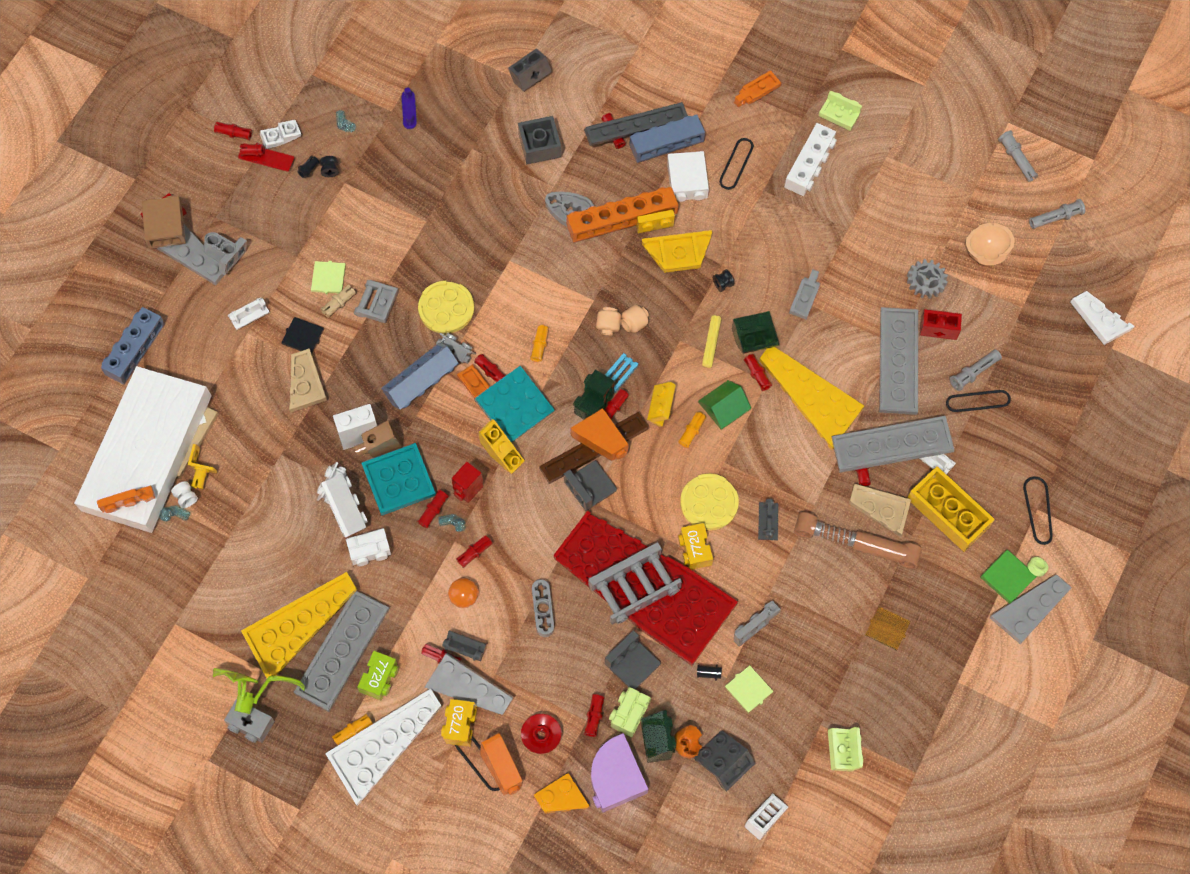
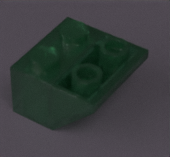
[732,311,780,354]
[641,710,676,763]

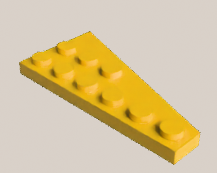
[759,344,864,450]
[241,572,357,683]

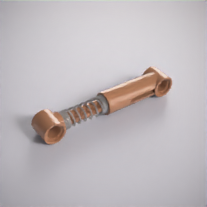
[794,512,922,569]

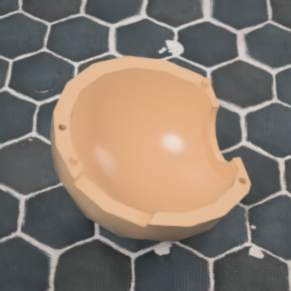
[966,223,1015,265]

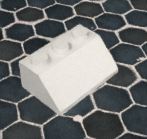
[320,474,368,537]

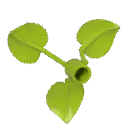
[213,668,305,714]

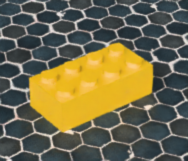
[907,466,995,552]

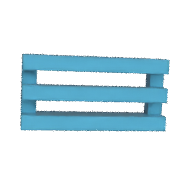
[600,353,638,393]

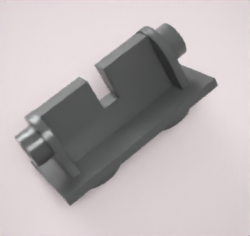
[758,499,778,541]
[442,630,486,661]

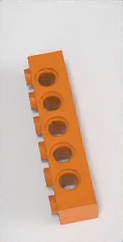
[566,187,678,243]

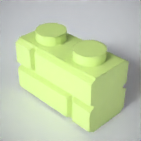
[609,687,651,737]

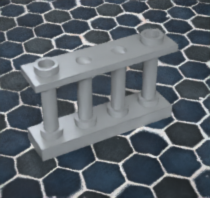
[588,542,682,625]

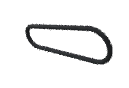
[1023,476,1053,545]

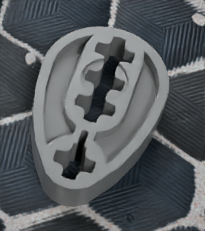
[545,192,594,227]

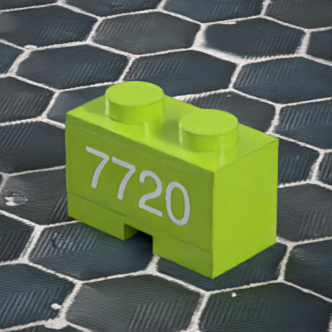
[357,651,399,701]

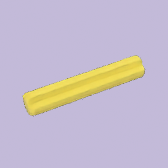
[702,315,721,368]

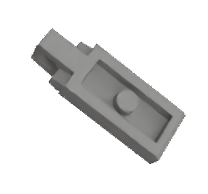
[789,269,820,320]
[734,601,780,646]

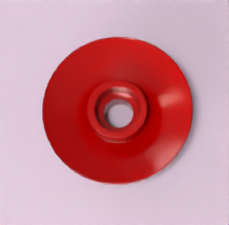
[521,714,562,754]

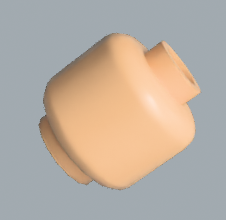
[621,305,649,333]
[596,307,621,336]

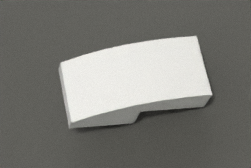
[260,120,301,149]

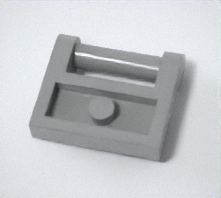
[354,280,398,323]

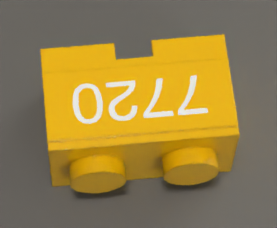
[678,523,713,570]
[441,699,477,747]

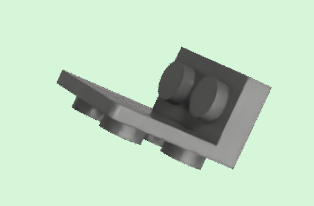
[564,461,617,511]
[605,630,660,690]
[694,731,755,792]

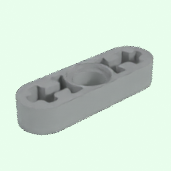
[532,580,554,637]

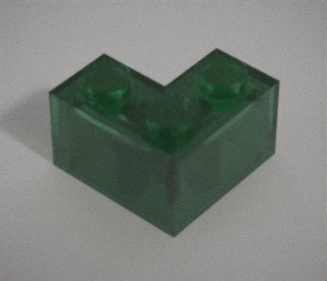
[573,369,615,419]

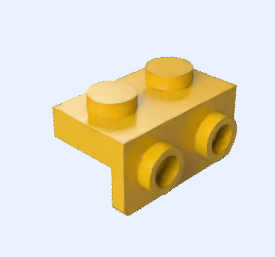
[636,210,675,233]
[647,382,676,427]

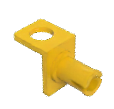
[188,444,217,490]

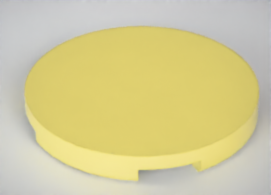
[418,281,474,334]
[680,474,739,530]

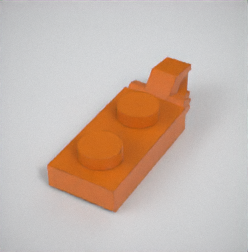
[734,71,781,107]
[97,485,155,513]

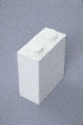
[667,151,709,202]
[333,404,377,450]

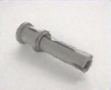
[998,130,1038,182]
[1029,199,1085,229]
[950,349,1002,391]

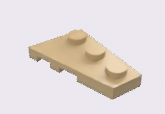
[289,349,327,412]
[849,484,911,537]

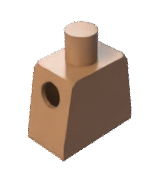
[354,421,403,458]

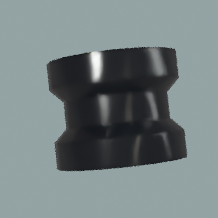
[320,156,339,178]
[712,269,735,292]

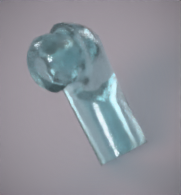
[336,110,356,132]
[160,506,190,522]

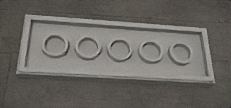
[879,307,918,415]
[832,416,954,473]
[294,591,389,712]

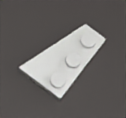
[1070,291,1135,345]

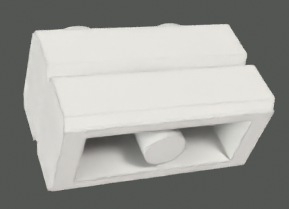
[346,528,391,566]

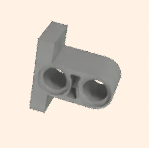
[204,232,247,275]

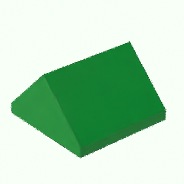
[698,380,751,430]

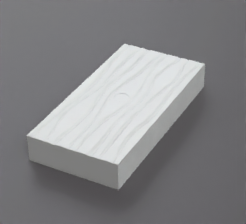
[74,366,212,533]

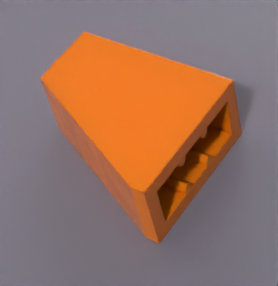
[570,408,629,461]
[480,733,522,796]

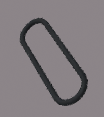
[719,138,754,190]
[946,390,1011,412]
[455,736,500,791]

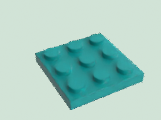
[474,366,555,443]
[361,443,436,516]

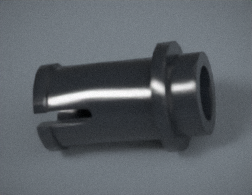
[297,155,320,178]
[697,664,722,681]

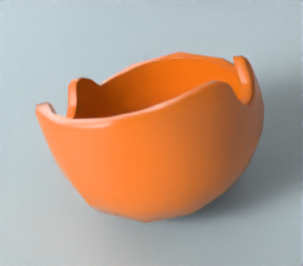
[448,578,479,608]
[674,725,702,759]

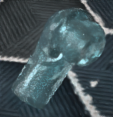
[438,514,465,532]

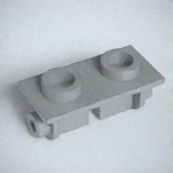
[436,332,476,364]

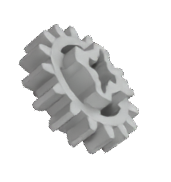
[907,259,948,299]

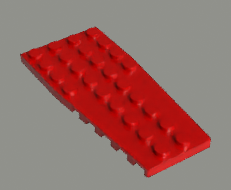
[554,511,738,666]

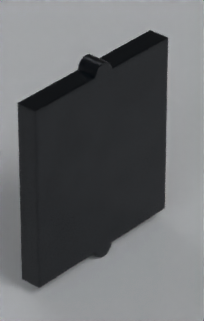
[281,317,324,355]

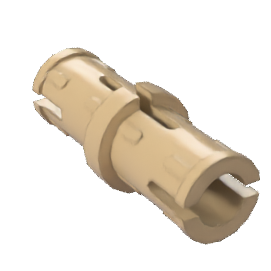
[320,285,356,318]

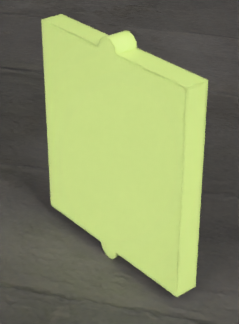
[311,261,346,294]
[725,665,773,713]

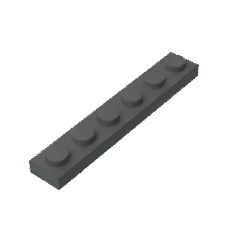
[584,102,688,146]

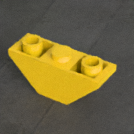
[479,419,525,474]

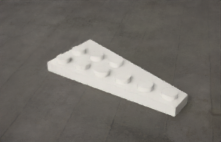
[325,689,441,806]

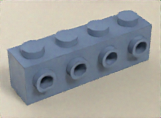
[629,115,705,163]
[101,307,165,385]
[381,342,459,409]

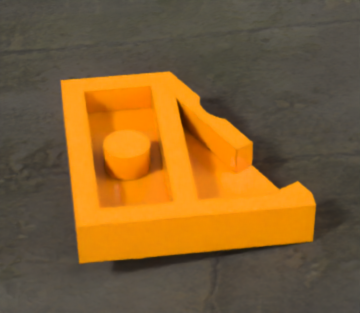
[534,773,590,814]

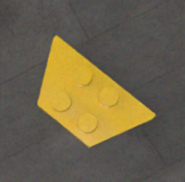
[642,230,712,273]

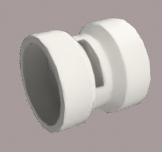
[171,481,198,508]

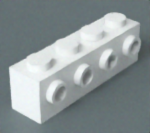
[784,123,837,196]

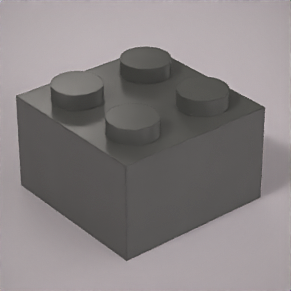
[518,116,561,165]

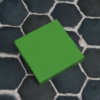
[980,550,1037,604]

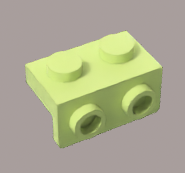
[819,91,862,131]
[828,727,863,772]

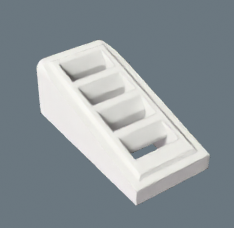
[745,794,788,840]

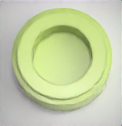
[1028,557,1048,577]

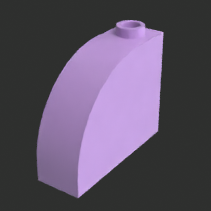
[591,733,648,813]

